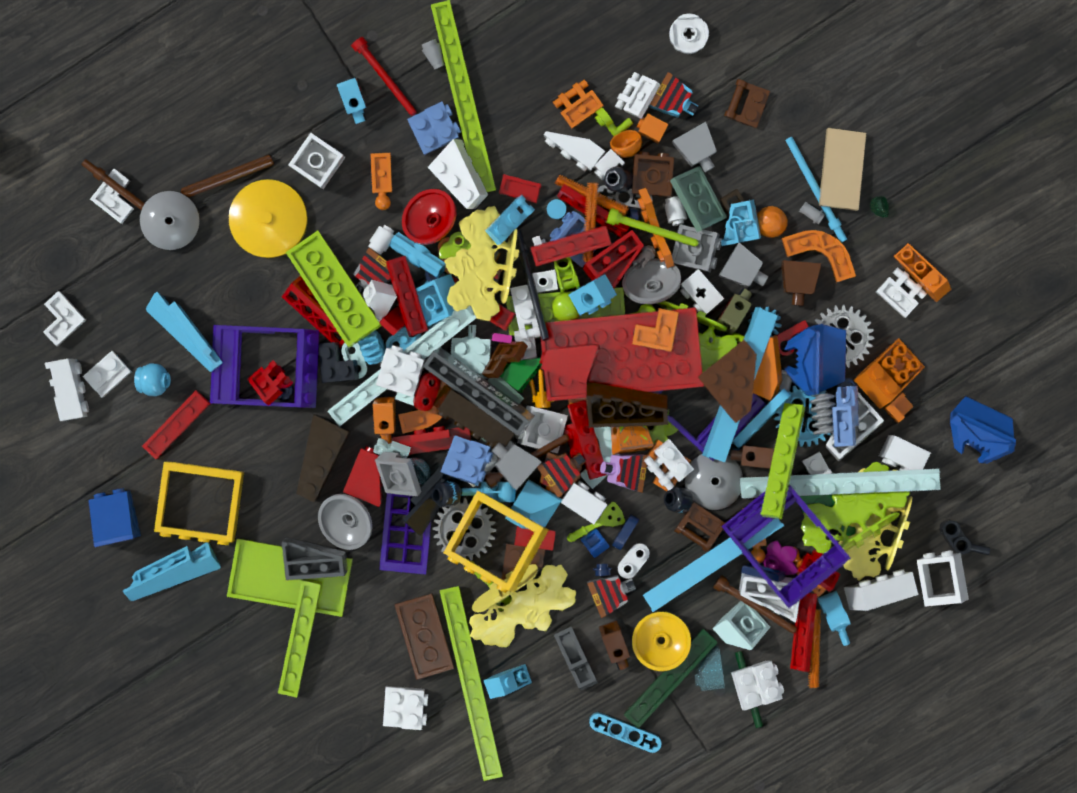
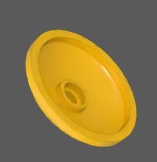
[632,612,691,671]

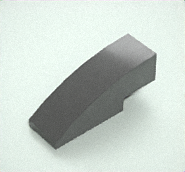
[554,627,598,691]

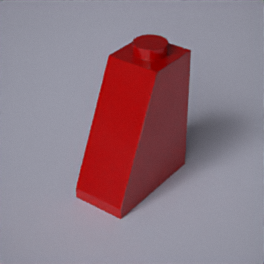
[539,344,600,384]
[343,446,382,507]

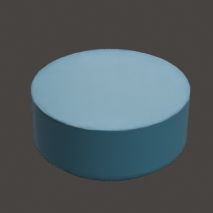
[547,199,566,219]

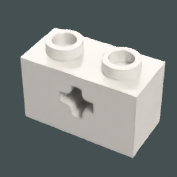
[680,269,724,314]

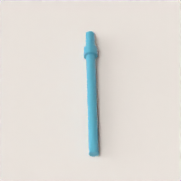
[785,137,847,243]

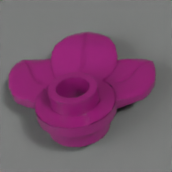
[764,540,798,575]

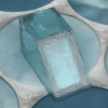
[695,647,725,691]

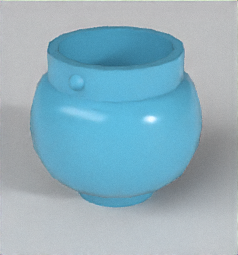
[134,363,171,396]

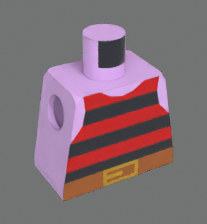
[600,453,648,492]

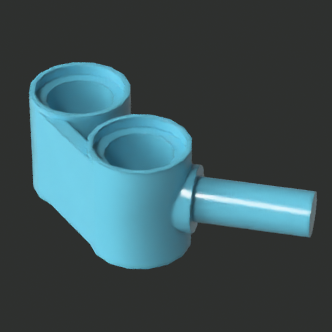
[461,481,516,502]
[818,591,850,646]

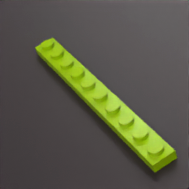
[431,0,496,193]
[440,586,503,781]

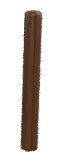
[181,155,273,198]

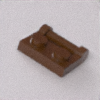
[724,79,770,129]
[674,502,725,553]

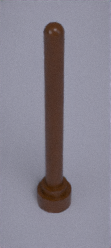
[484,434,570,489]
[713,575,797,633]

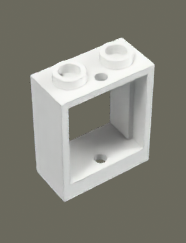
[917,550,969,606]

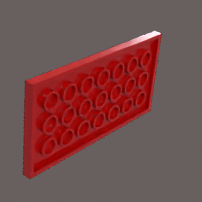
[541,307,704,401]

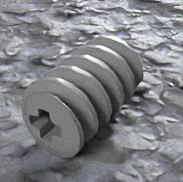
[810,394,836,435]

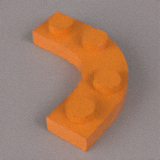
[637,188,674,268]
[782,230,856,282]
[399,372,452,433]

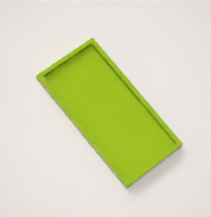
[227,538,353,617]

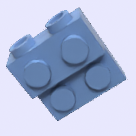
[407,102,461,155]
[550,211,596,267]
[441,435,493,486]

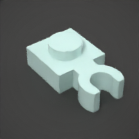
[373,438,411,458]

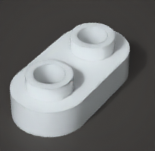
[618,543,649,579]

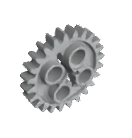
[813,304,874,368]
[433,498,496,561]

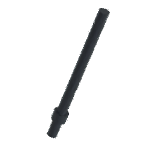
[516,230,550,341]

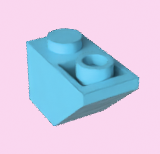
[484,664,532,699]

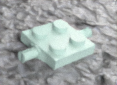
[451,325,491,379]

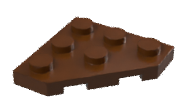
[698,340,757,423]

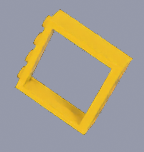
[154,461,244,545]
[443,490,548,593]

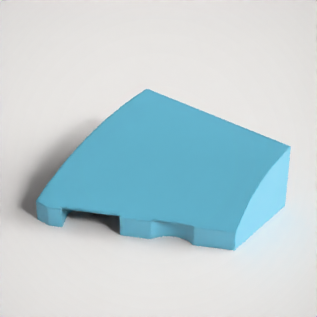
[721,200,761,246]

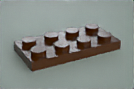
[394,593,454,680]

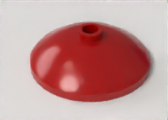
[402,189,456,245]

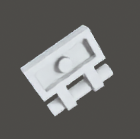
[615,72,660,119]
[876,267,927,318]
[644,439,694,491]

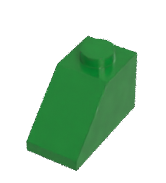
[500,358,542,393]

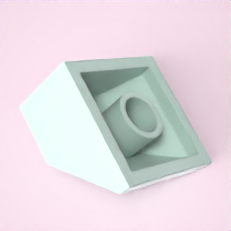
[713,601,770,650]

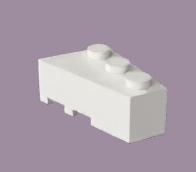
[45,359,89,421]
[739,573,800,623]

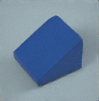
[580,528,610,558]

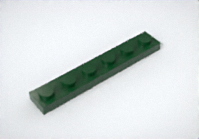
[624,629,718,728]

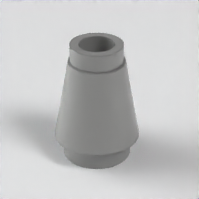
[422,39,445,69]

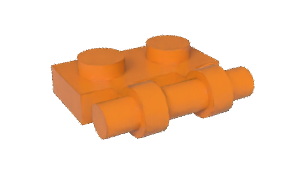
[553,80,604,129]

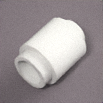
[664,196,687,226]
[368,225,394,255]

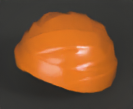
[610,130,642,158]
[757,206,788,238]

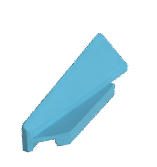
[146,292,223,372]
[123,542,221,601]

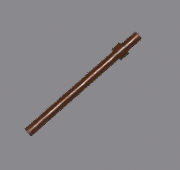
[81,159,172,225]

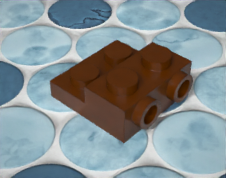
[632,152,674,197]

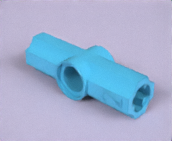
[389,232,446,278]

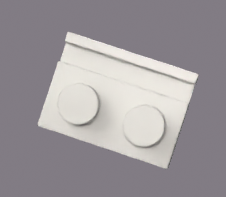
[83,351,132,398]

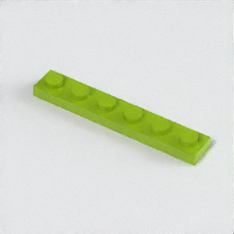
[761,403,805,519]
[278,579,322,697]

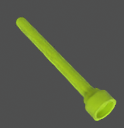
[606,208,699,247]

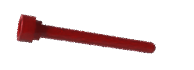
[351,36,417,116]

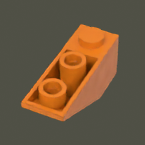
[894,243,951,302]
[753,336,783,401]

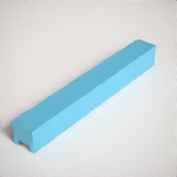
[702,307,778,462]
[643,518,784,612]

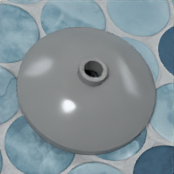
[140,191,199,250]
[622,258,681,304]
[685,454,743,510]
[318,494,372,550]

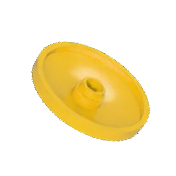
[229,180,308,258]

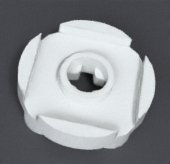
[669,14,709,54]

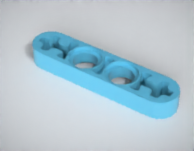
[732,389,792,449]
[589,712,661,753]

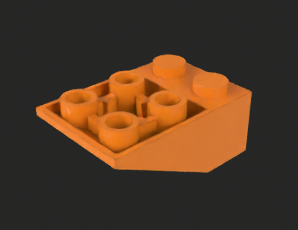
[854,338,925,409]

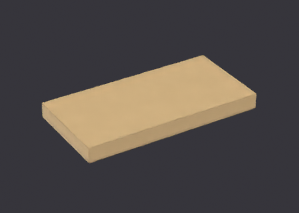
[819,128,866,211]

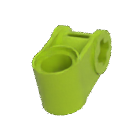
[554,257,580,293]

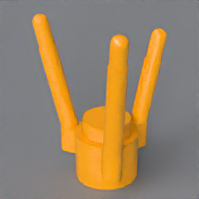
[530,369,554,408]

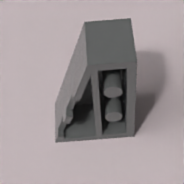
[282,537,348,580]

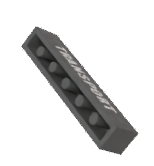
[423,347,535,436]

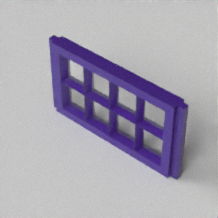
[380,493,432,574]

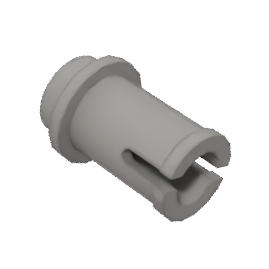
[799,202,825,224]
[633,245,656,270]

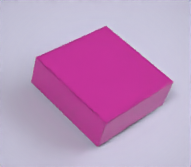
[492,333,512,343]

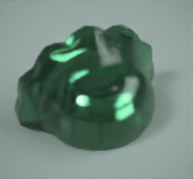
[870,196,889,217]

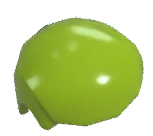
[552,292,580,321]

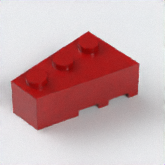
[583,230,644,289]

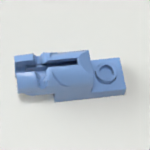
[832,386,859,447]

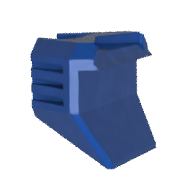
[784,324,846,396]
[950,396,1016,464]

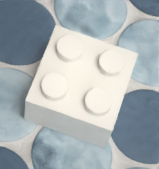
[289,133,345,189]
[879,435,930,471]
[561,481,607,524]

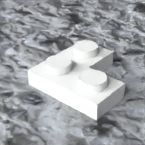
[90,169,134,224]
[43,291,86,346]

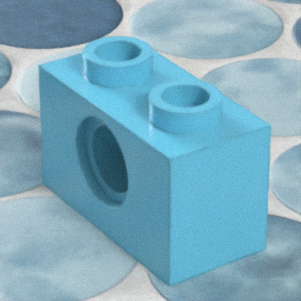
[569,274,617,315]

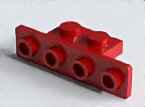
[564,400,607,480]
[392,426,471,455]

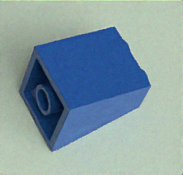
[89,488,141,547]

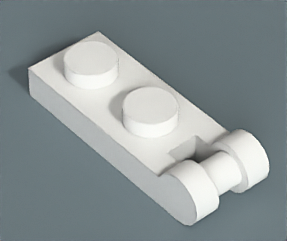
[510,285,541,341]

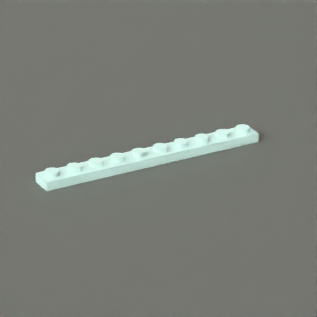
[328,306,476,426]
[740,469,940,498]

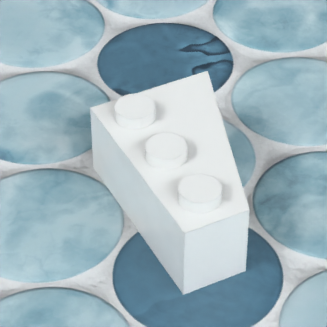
[428,139,488,209]
[826,392,884,461]
[844,569,918,611]

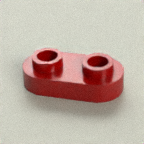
[413,373,441,411]

